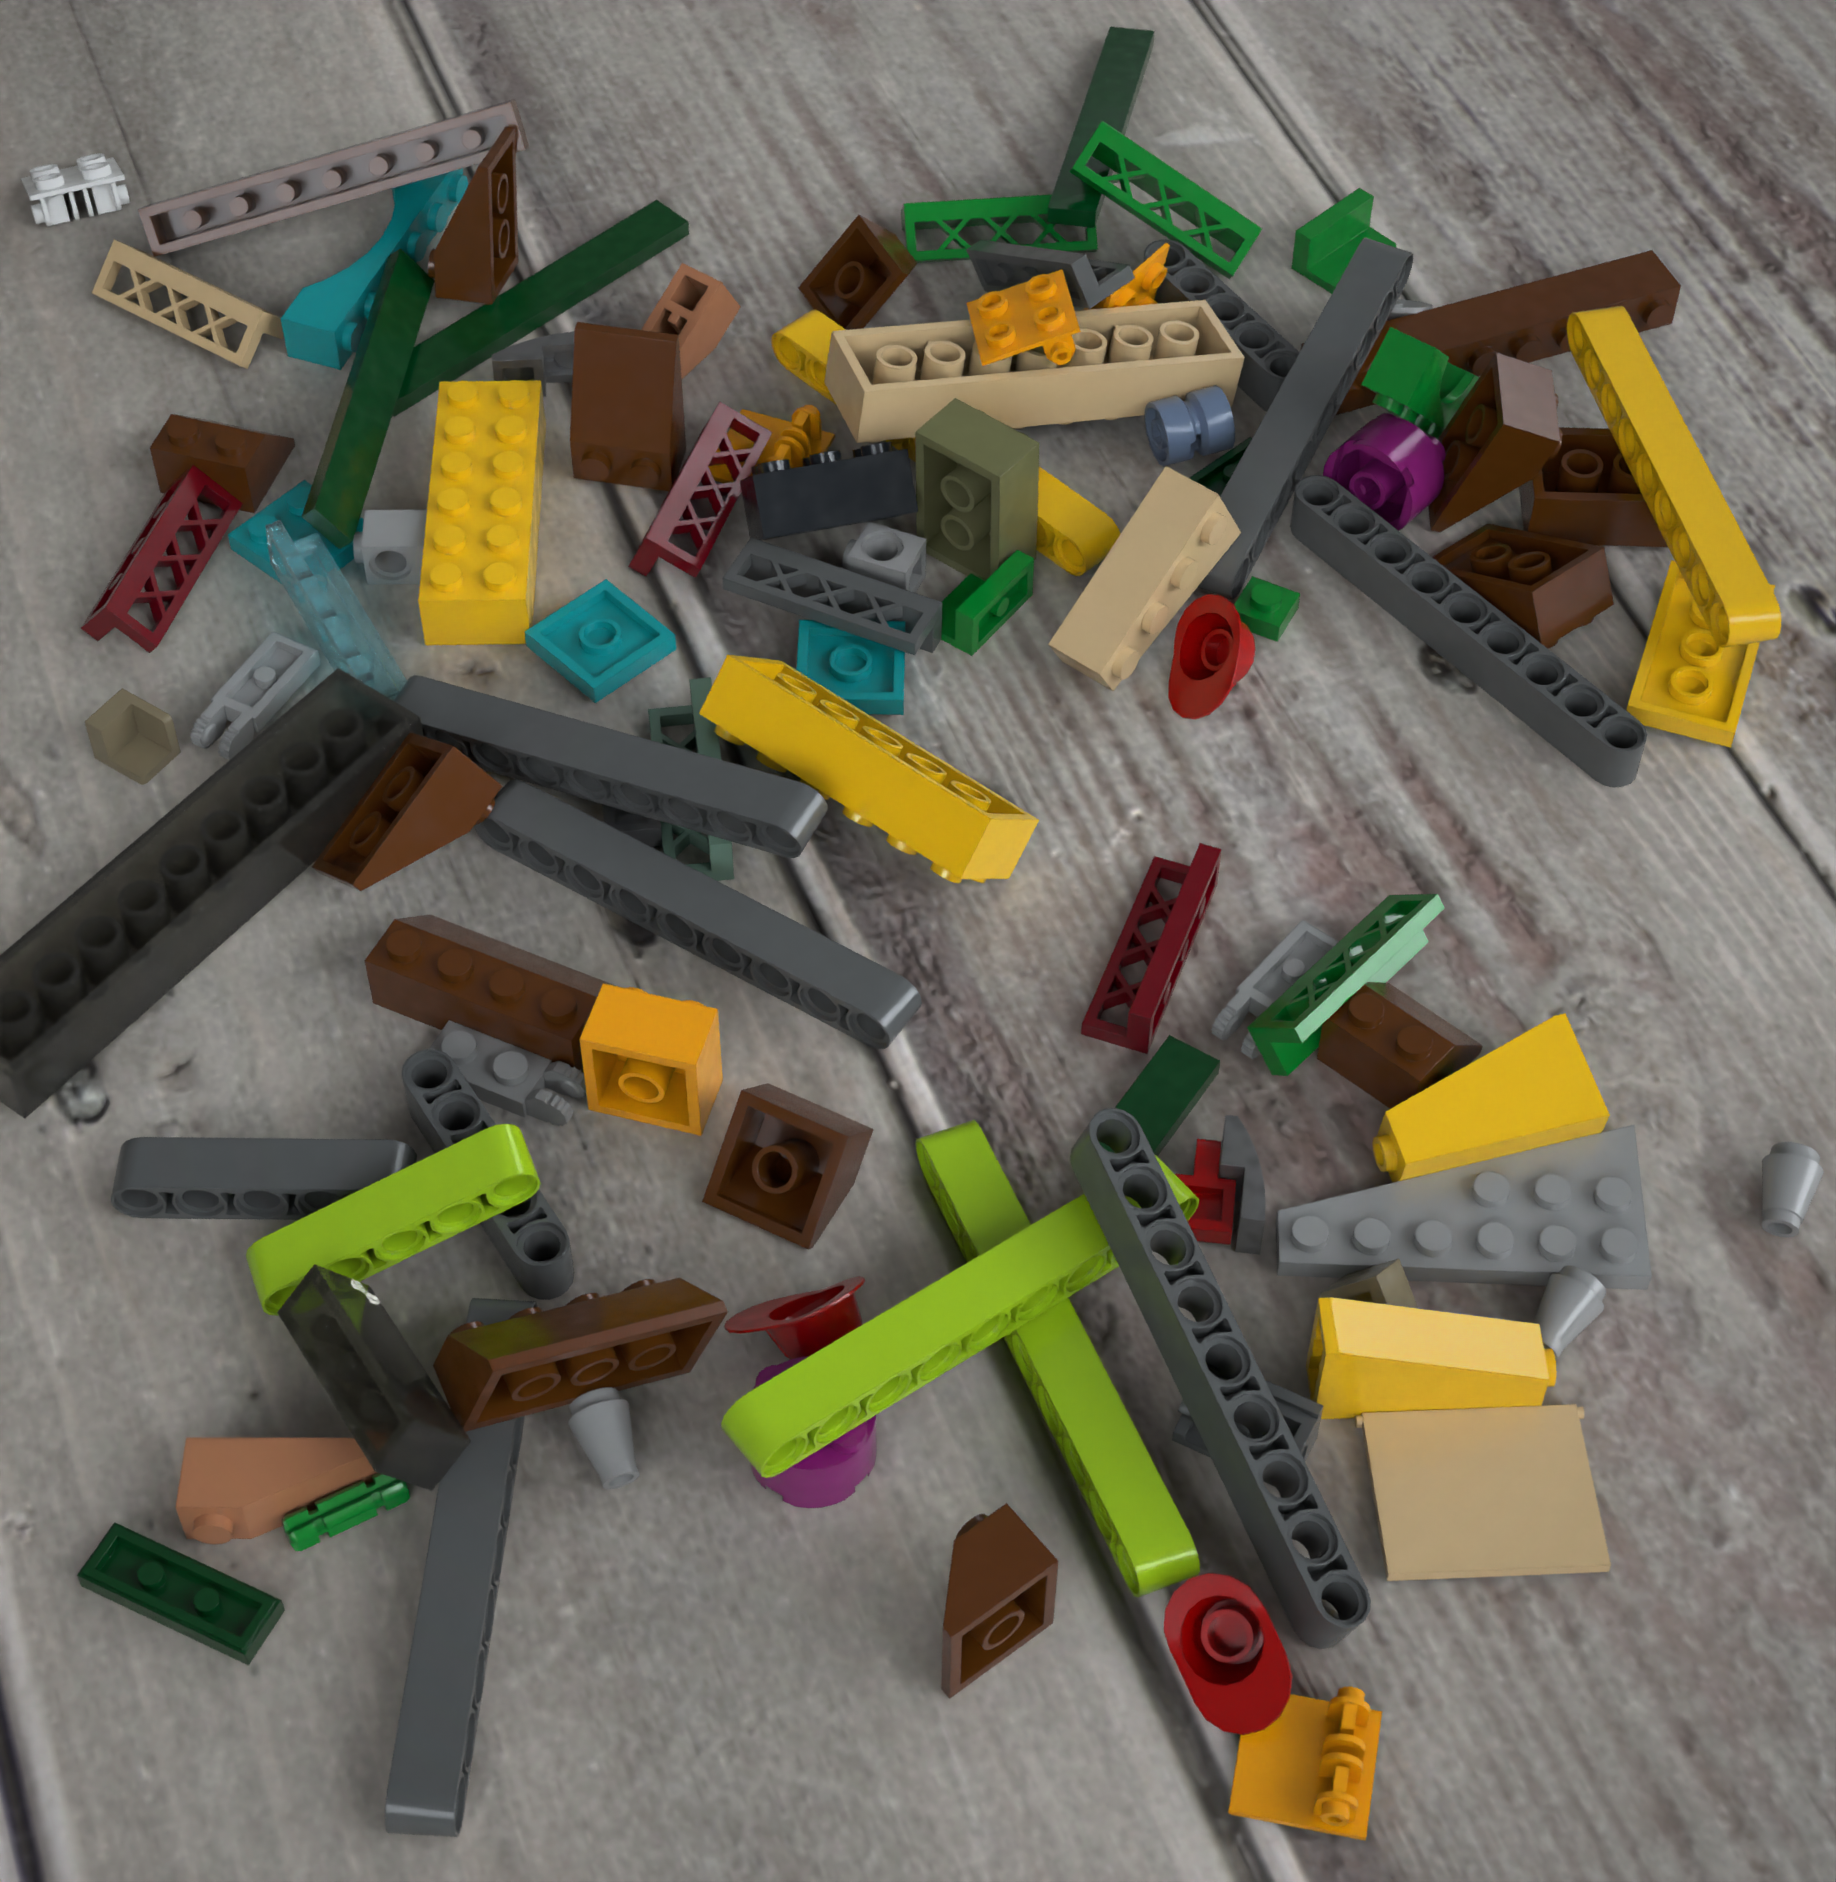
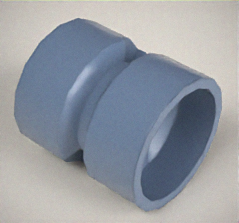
[1145,385,1235,467]

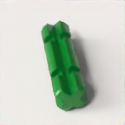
[282,1467,410,1551]

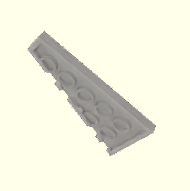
[1276,1124,1652,1290]

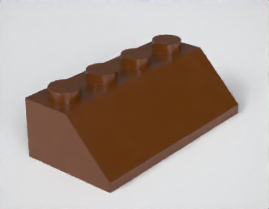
[364,915,619,1073]
[433,1277,728,1433]

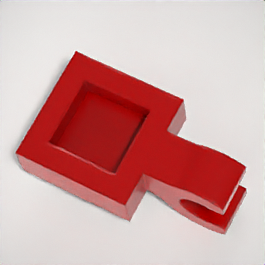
[1175,1139,1236,1245]

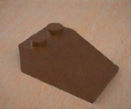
[428,127,518,305]
[570,322,686,491]
[1428,352,1563,533]
[1432,523,1614,649]
[312,732,503,891]

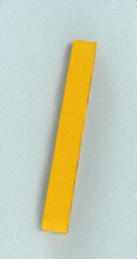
[1567,306,1781,648]
[771,310,1121,576]

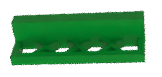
[1069,121,1262,280]
[901,194,1098,263]
[1247,894,1445,1076]

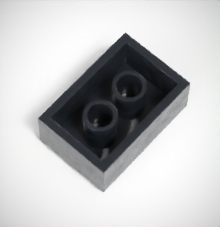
[740,441,918,541]

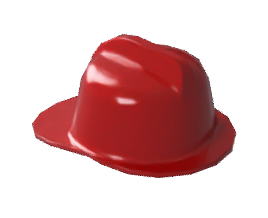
[1168,594,1256,720]
[724,1276,865,1359]
[1164,1573,1292,1735]

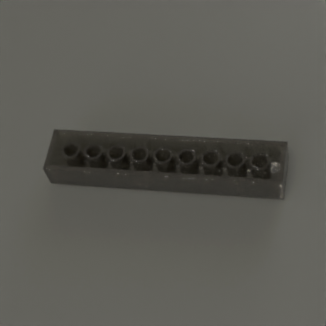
[0,668,423,1119]

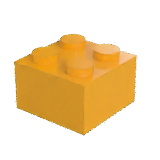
[580,983,723,1136]

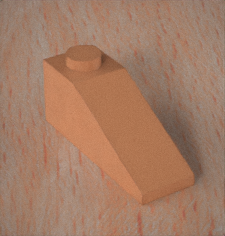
[641,263,741,379]
[175,1438,389,1544]

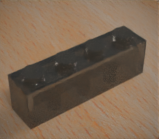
[277,1264,471,1491]

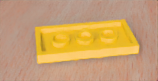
[1626,560,1775,748]

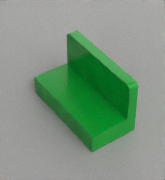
[1291,188,1396,294]
[941,550,1034,656]

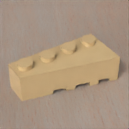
[1048,466,1241,691]

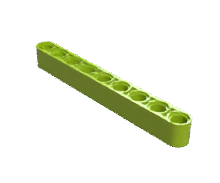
[915,1120,1200,1598]
[721,1155,1199,1478]

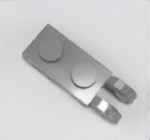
[190,632,321,761]
[1211,920,1339,1060]
[429,1020,586,1126]

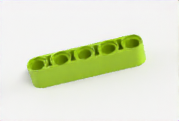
[246,1124,541,1316]

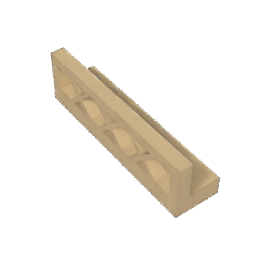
[92,239,284,369]

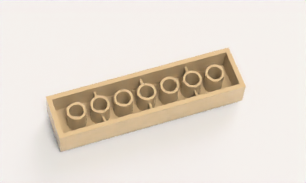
[825,300,1245,443]

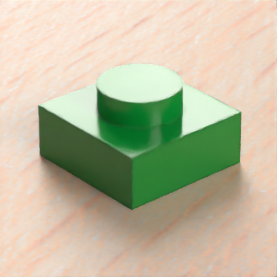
[1234,576,1300,642]

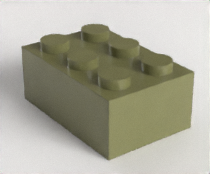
[915,398,1040,581]

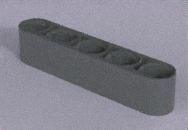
[1144,240,1300,412]
[402,1049,574,1300]
[111,1137,417,1220]

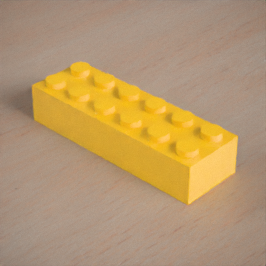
[418,380,546,645]
[699,655,1039,883]

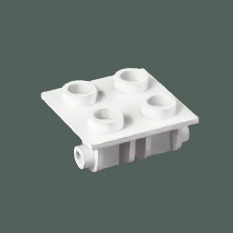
[21,154,130,227]

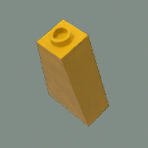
[1372,1013,1610,1183]
[1306,1297,1556,1419]

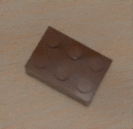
[1519,427,1668,547]

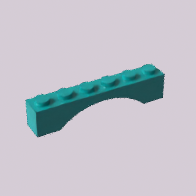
[280,168,468,370]

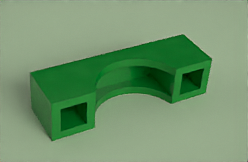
[1361,327,1479,439]

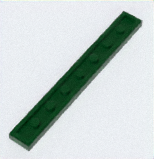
[1047,27,1154,228]
[392,200,689,417]
[302,248,435,549]

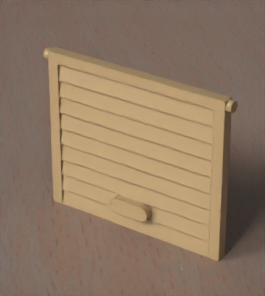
[1355,1404,1611,1581]

